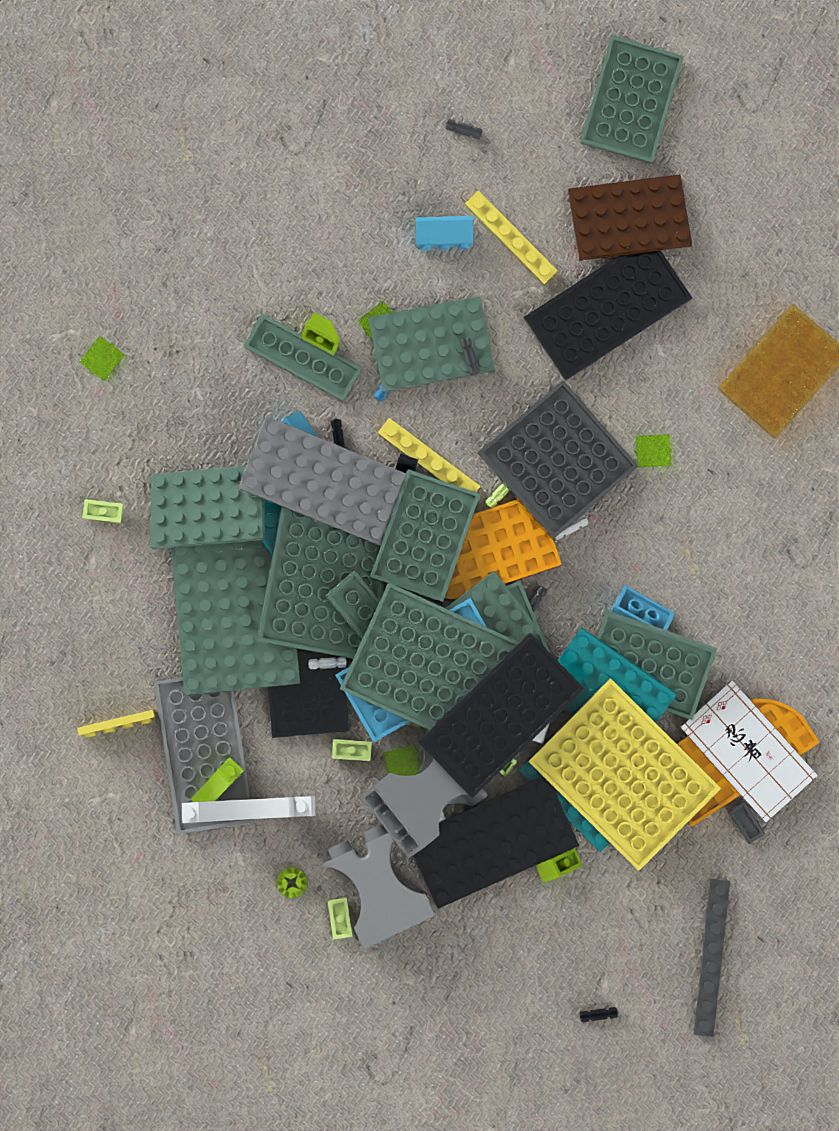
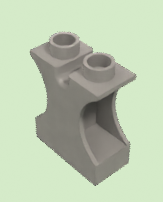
[360,748,488,858]
[324,824,435,949]

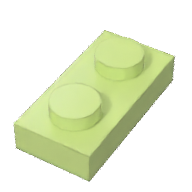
[82,499,124,523]
[332,739,372,761]
[328,897,353,940]

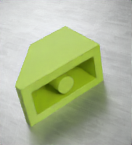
[300,312,341,356]
[536,848,582,883]

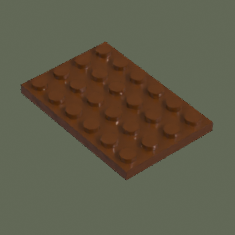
[568,174,692,261]

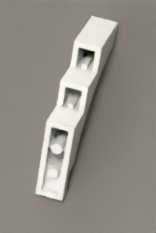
[182,796,316,823]

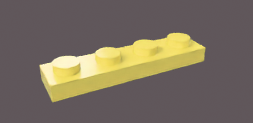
[77,710,156,738]

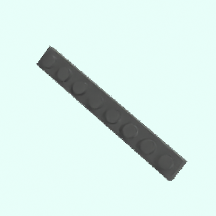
[693,879,730,1037]

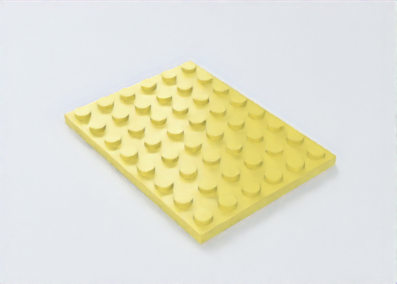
[528,678,721,871]

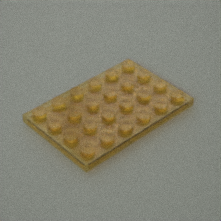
[718,304,839,439]

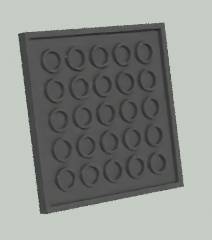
[477,380,638,539]

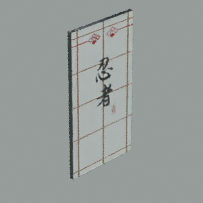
[680,681,818,822]

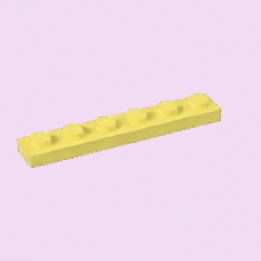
[465,190,558,285]
[378,418,481,492]

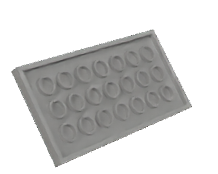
[238,416,406,546]
[154,677,255,835]

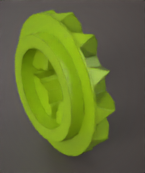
[277,867,308,898]

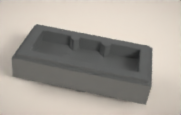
[728,801,765,844]

